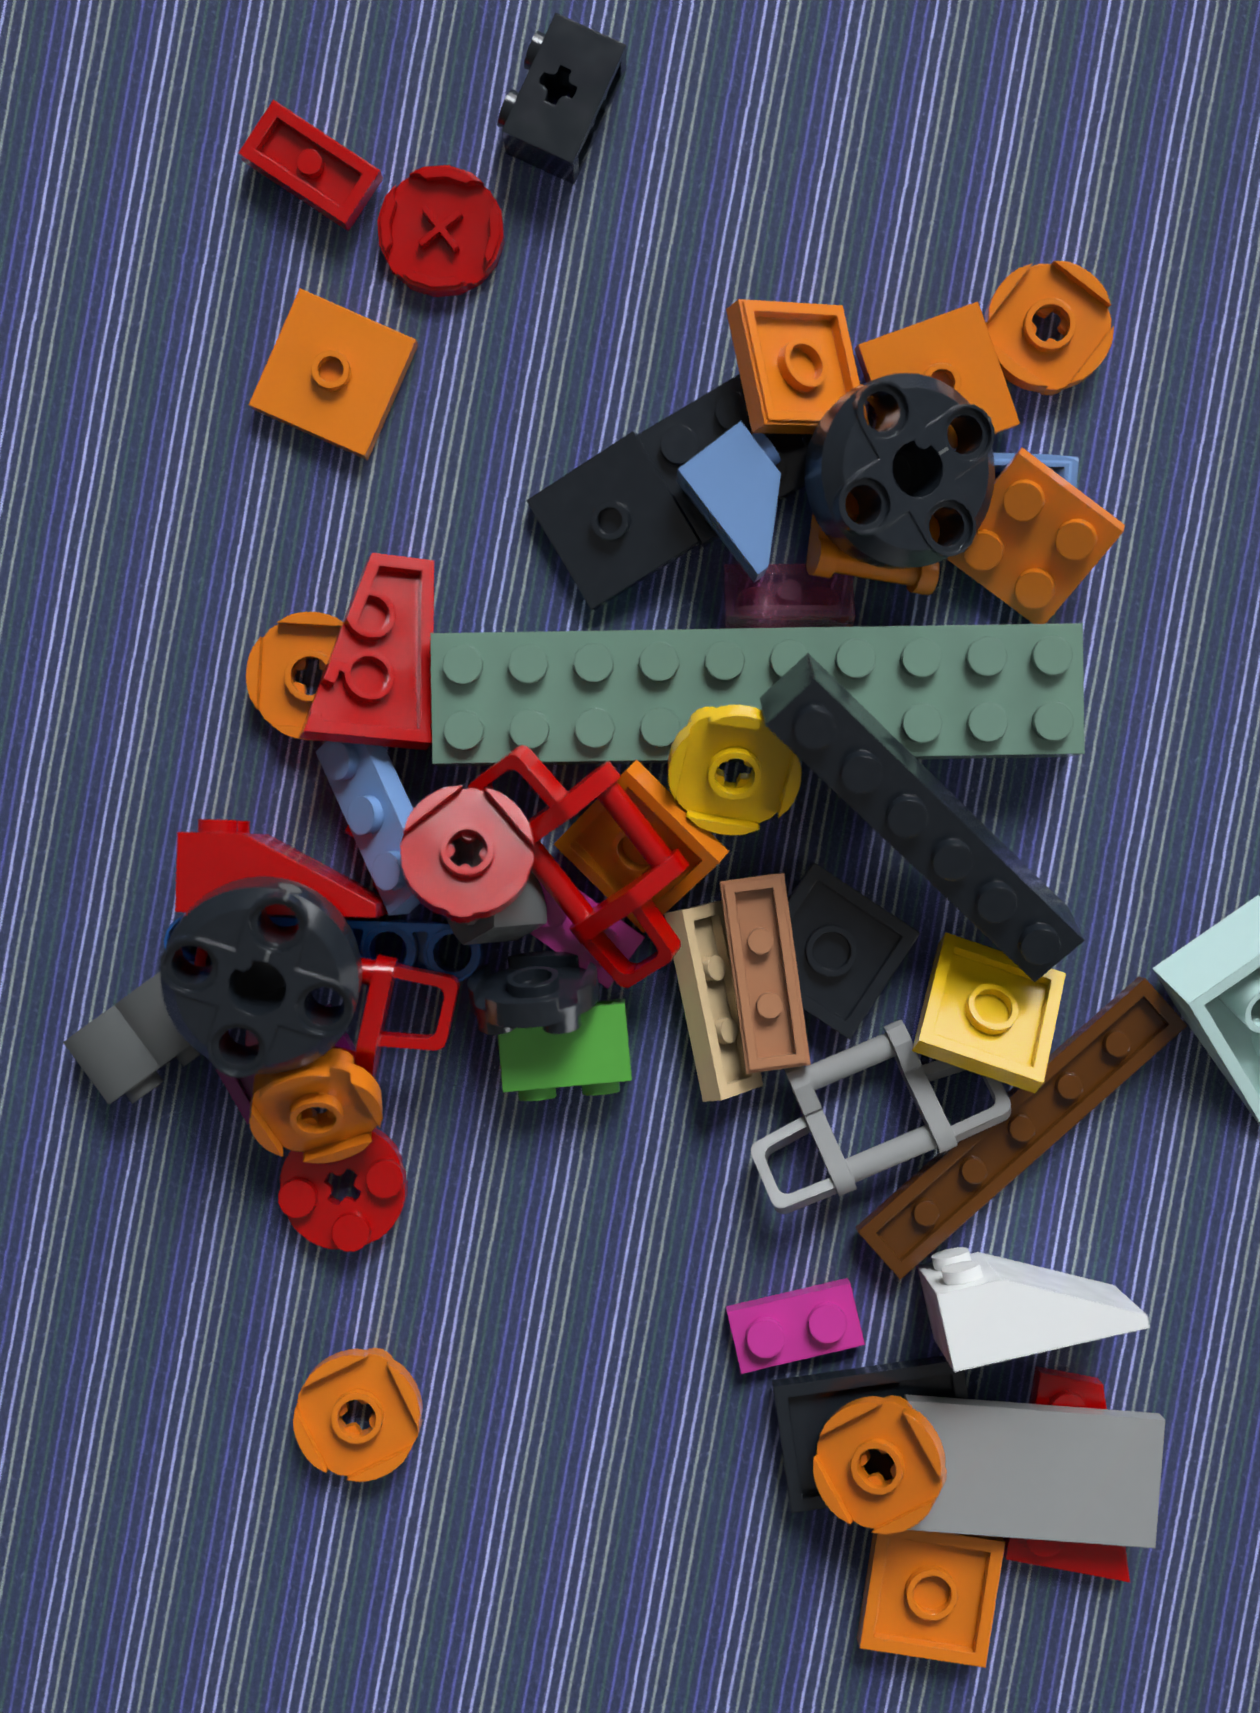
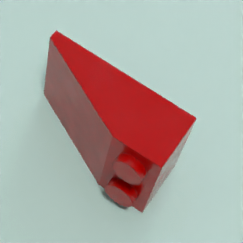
[175,819,388,918]

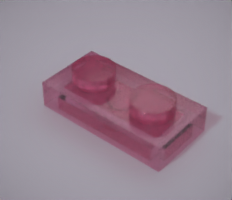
[723,564,855,629]

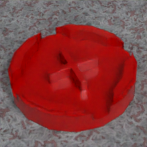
[377,165,505,297]

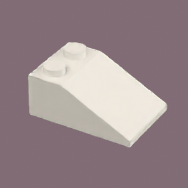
[917,1247,1150,1372]

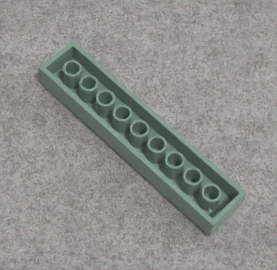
[430,623,1085,767]

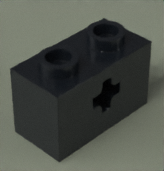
[497,12,626,184]

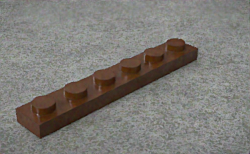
[855,976,1187,1279]

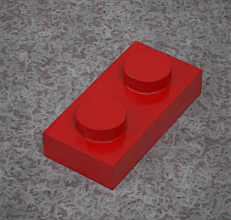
[238,99,383,232]

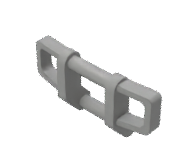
[751,1019,1011,1214]

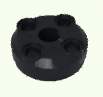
[805,373,995,569]
[159,877,362,1078]

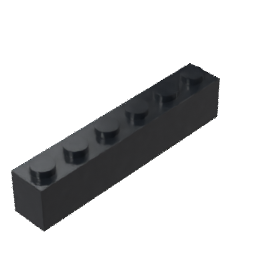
[760,653,1084,982]

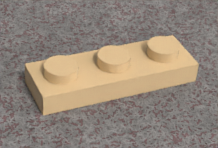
[664,900,764,1102]

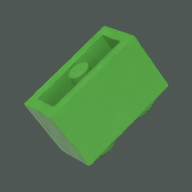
[498,999,632,1101]

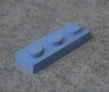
[316,741,420,915]

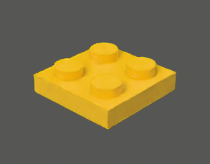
[912,932,1066,1093]

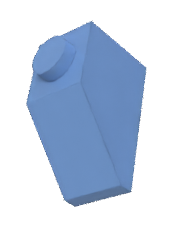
[676,421,781,583]

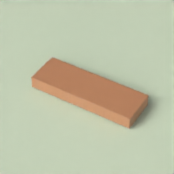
[719,872,811,1074]

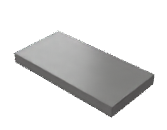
[904,1394,1165,1548]

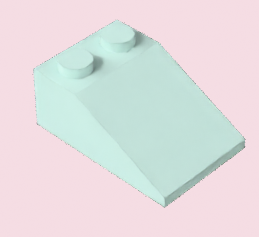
[1152,895,1260,1126]

